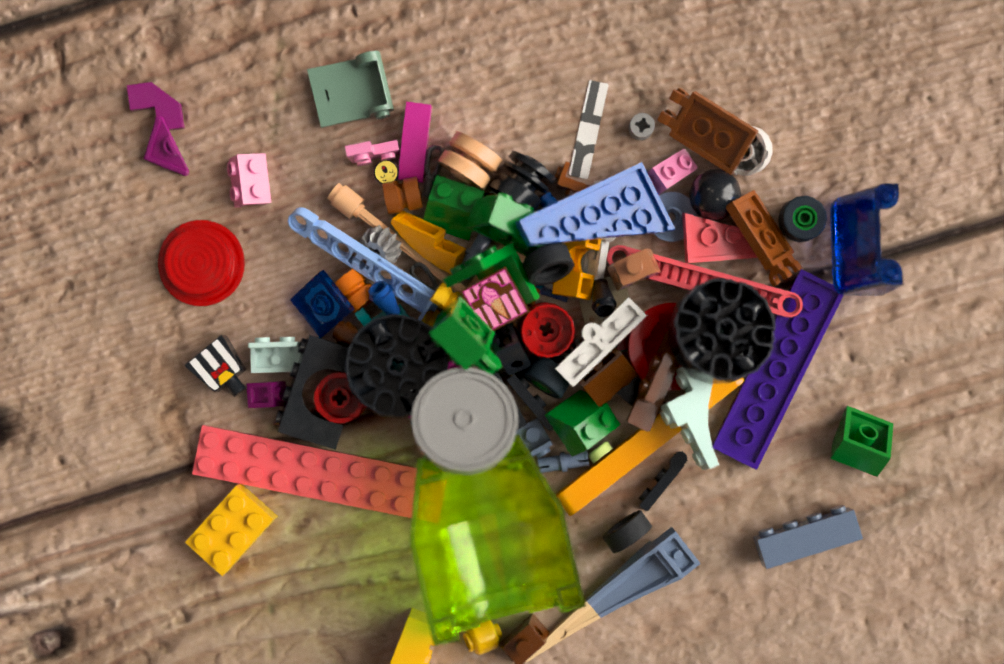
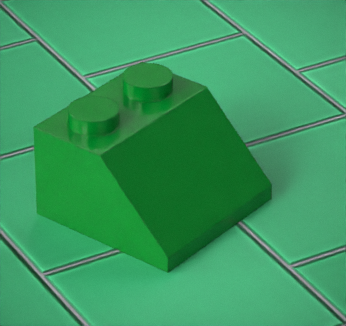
[423,175,485,241]
[545,390,621,457]
[830,406,894,477]

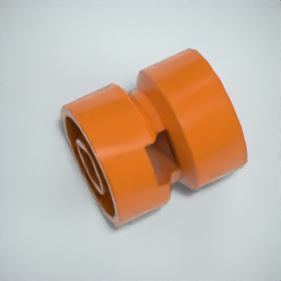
[333,269,372,314]

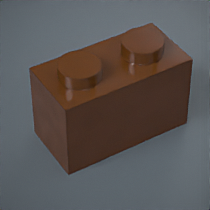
[578,347,638,407]

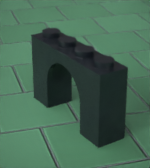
[274,334,349,450]

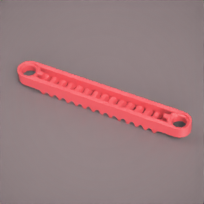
[607,245,803,318]

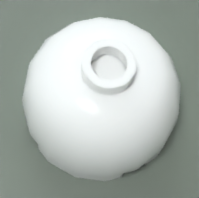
[734,126,772,176]

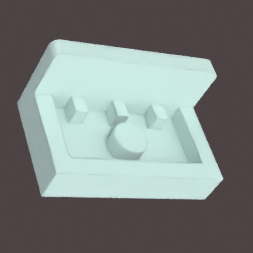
[248,337,301,373]

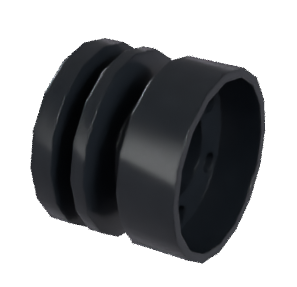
[489,150,556,212]

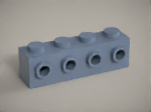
[753,505,863,569]

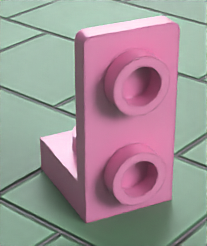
[647,149,698,195]

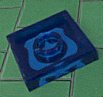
[290,270,354,338]

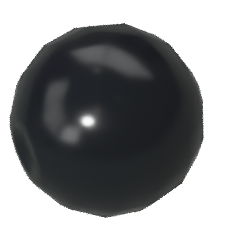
[689,169,741,220]

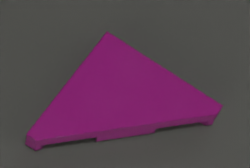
[143,115,190,176]

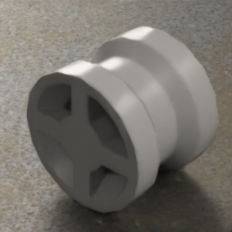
[628,113,655,141]

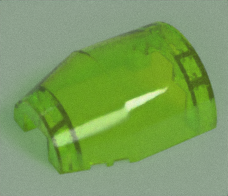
[409,434,586,646]

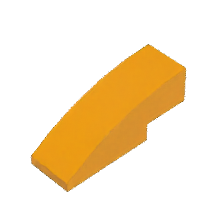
[391,211,466,274]

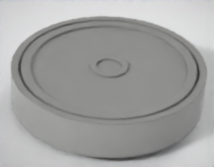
[412,368,518,475]

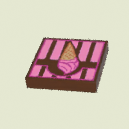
[461,266,530,331]

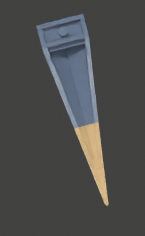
[526,527,701,662]

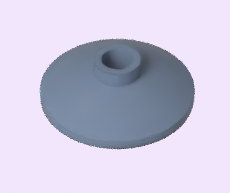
[653,192,697,242]

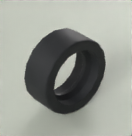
[523,243,574,286]
[602,510,652,553]

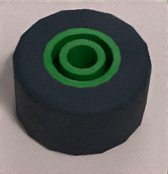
[778,196,827,242]
[524,355,570,399]

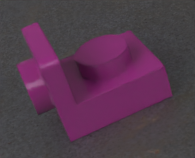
[246,381,286,408]

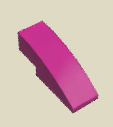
[398,101,432,183]

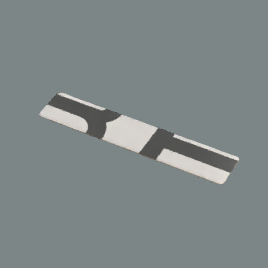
[569,80,608,179]

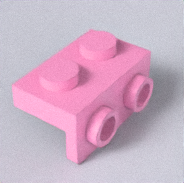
[227,154,271,208]

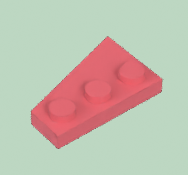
[682,213,757,263]

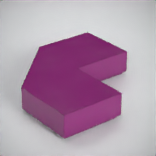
[127,82,185,131]

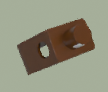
[499,613,549,664]

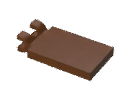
[657,88,759,175]
[726,190,803,287]

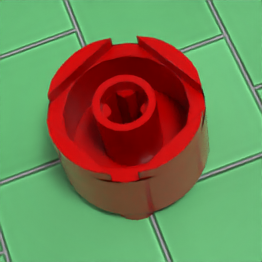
[314,372,365,423]

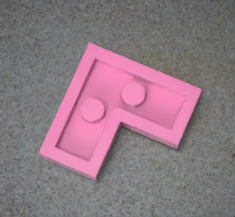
[345,140,400,166]

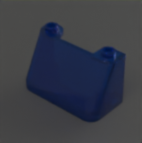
[830,183,903,296]

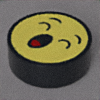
[374,160,399,184]

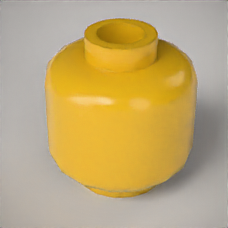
[463,618,502,655]

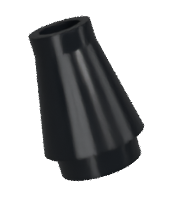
[592,278,617,317]

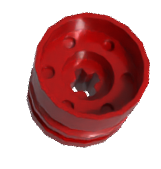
[519,302,575,358]

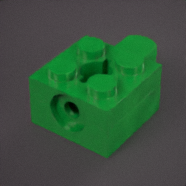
[429,296,502,375]

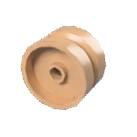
[438,131,502,191]

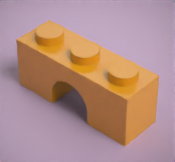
[552,239,601,300]

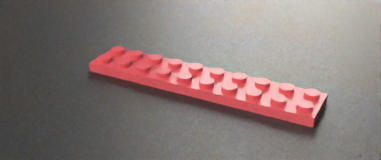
[192,425,447,523]

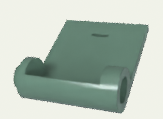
[307,51,394,128]

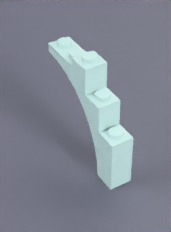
[661,328,724,470]

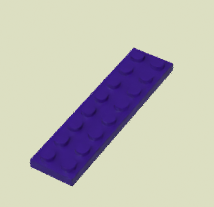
[712,269,846,470]

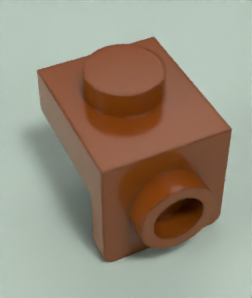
[555,161,589,196]

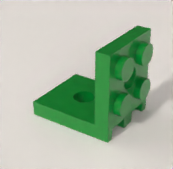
[443,243,540,304]

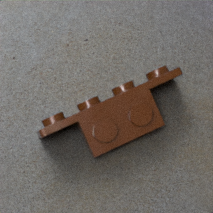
[626,330,679,432]

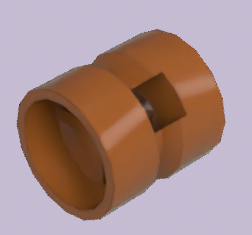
[382,176,423,215]

